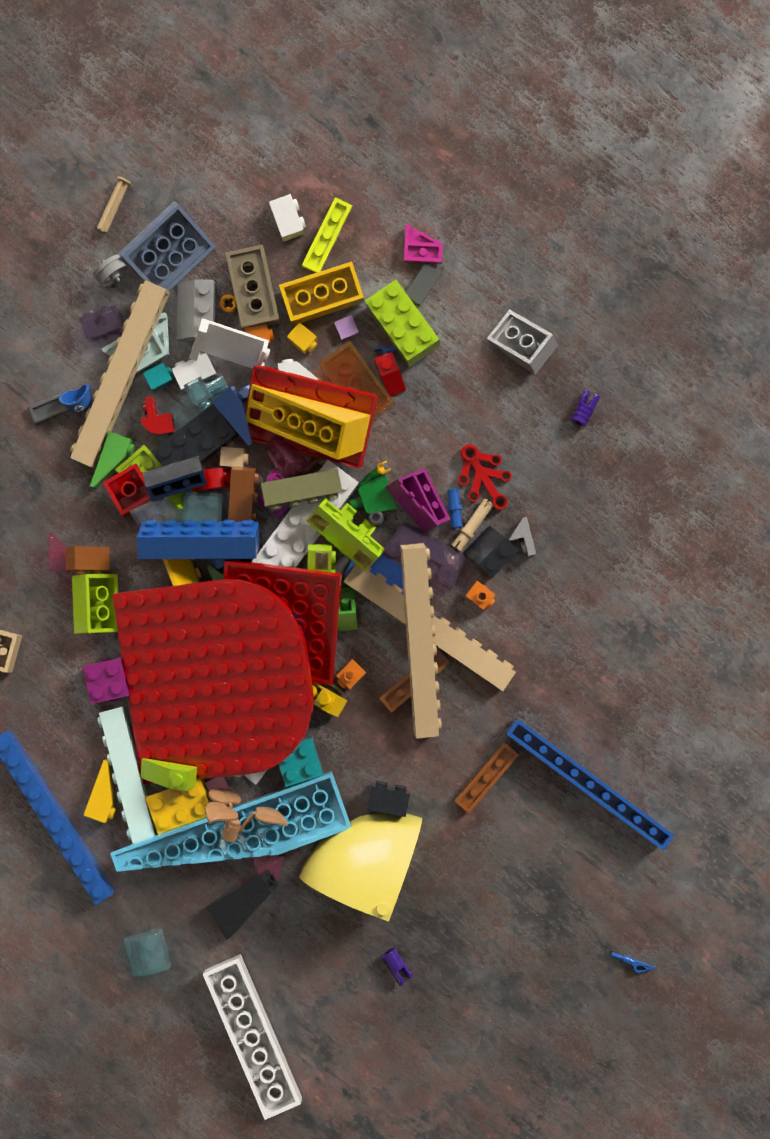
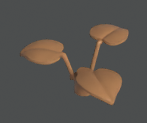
[206,789,288,842]

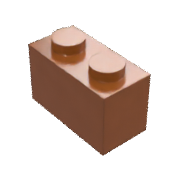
[66,546,110,574]

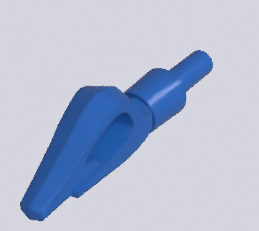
[610,952,656,973]

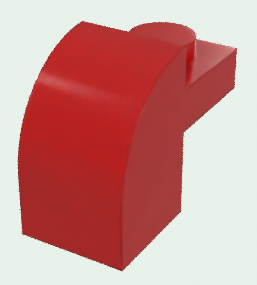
[140,397,176,436]
[192,468,232,493]

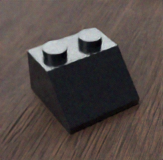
[464,525,519,579]

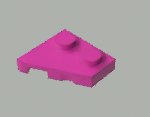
[404,224,443,264]

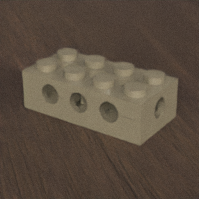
[226,244,280,331]

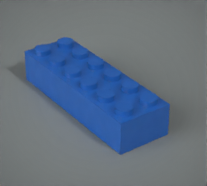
[137,520,260,559]

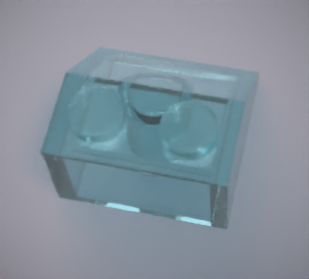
[124,928,171,976]

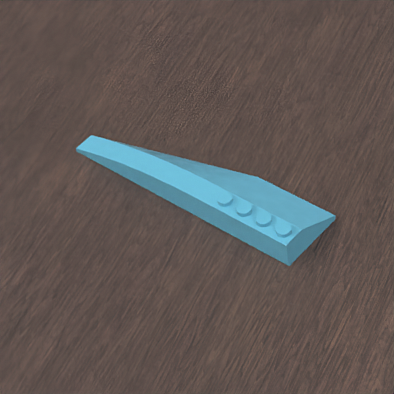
[110,771,351,872]

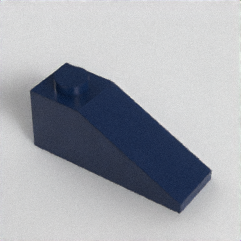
[211,387,253,448]

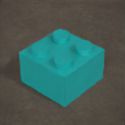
[279,737,324,787]

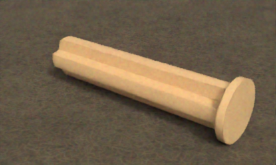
[97,176,131,233]

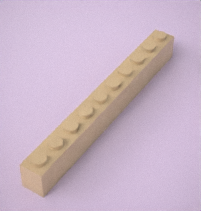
[70,280,170,468]
[400,543,442,739]
[344,564,516,691]

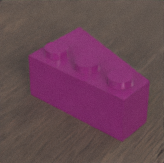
[385,468,450,532]

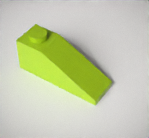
[140,758,197,791]

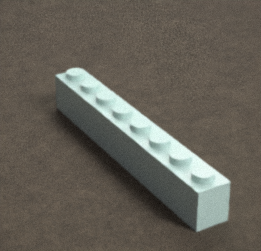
[97,706,158,844]

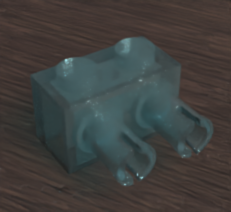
[183,376,228,411]

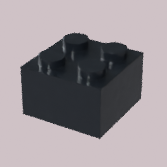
[367,781,410,817]

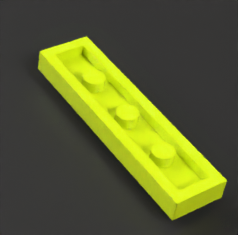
[302,197,352,273]

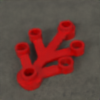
[458,444,512,510]

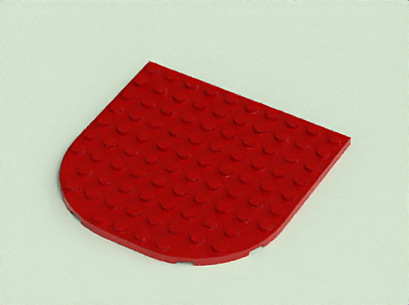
[112,579,314,784]

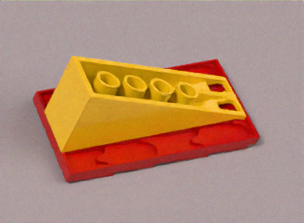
[240,365,378,469]

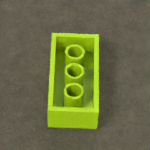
[365,280,440,367]

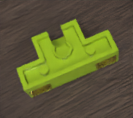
[306,498,385,572]
[308,544,336,573]

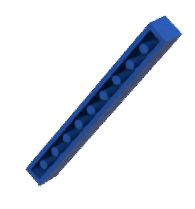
[505,718,675,851]
[0,730,116,905]

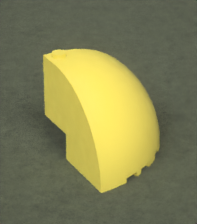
[299,812,422,922]

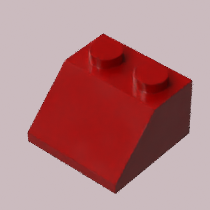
[103,463,159,519]

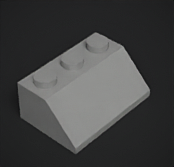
[177,280,216,341]

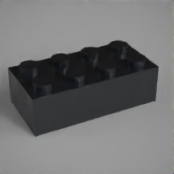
[152,404,238,466]

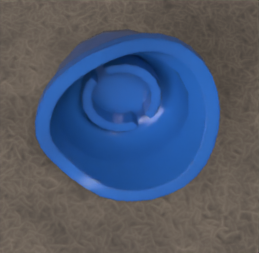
[59,384,93,413]

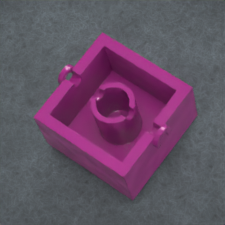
[82,658,130,704]

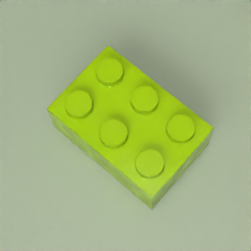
[72,574,118,634]

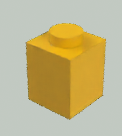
[287,322,317,354]

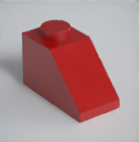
[374,352,406,398]

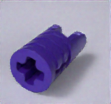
[571,389,601,427]
[380,947,413,987]

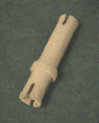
[451,499,493,552]

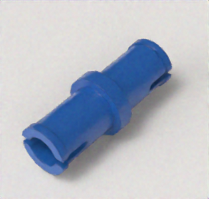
[447,489,463,528]

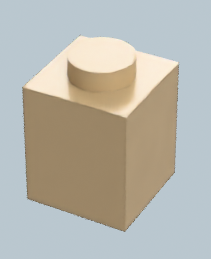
[220,447,249,468]

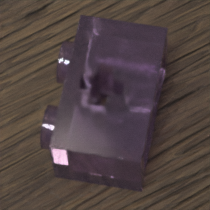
[79,304,124,343]

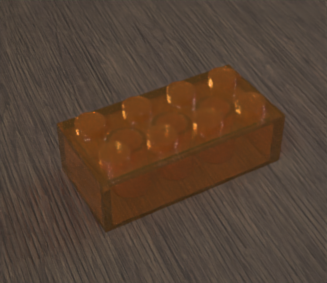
[319,341,395,422]

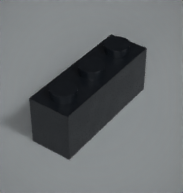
[143,456,207,502]

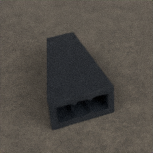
[207,869,278,940]

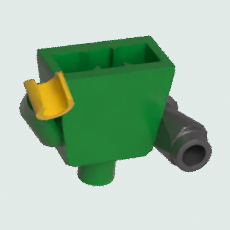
[350,461,397,525]

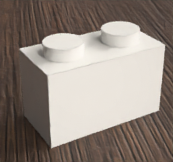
[269,194,306,242]
[172,352,218,393]

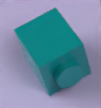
[143,363,175,393]

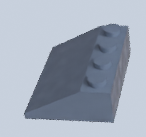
[118,201,216,291]

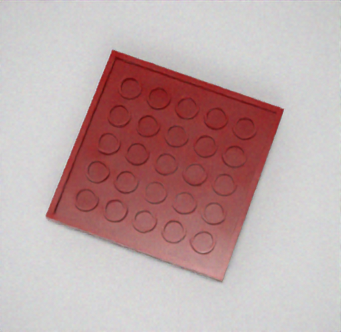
[224,559,342,685]

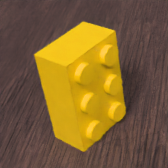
[145,779,212,834]

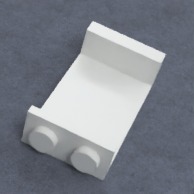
[189,318,270,369]

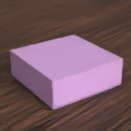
[334,315,359,341]

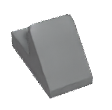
[508,517,536,557]

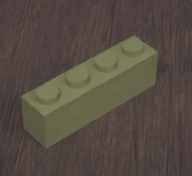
[261,469,342,511]

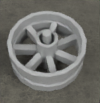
[93,254,129,288]

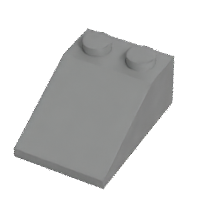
[486,309,558,375]

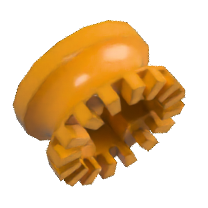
[220,294,237,313]

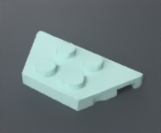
[102,312,169,374]

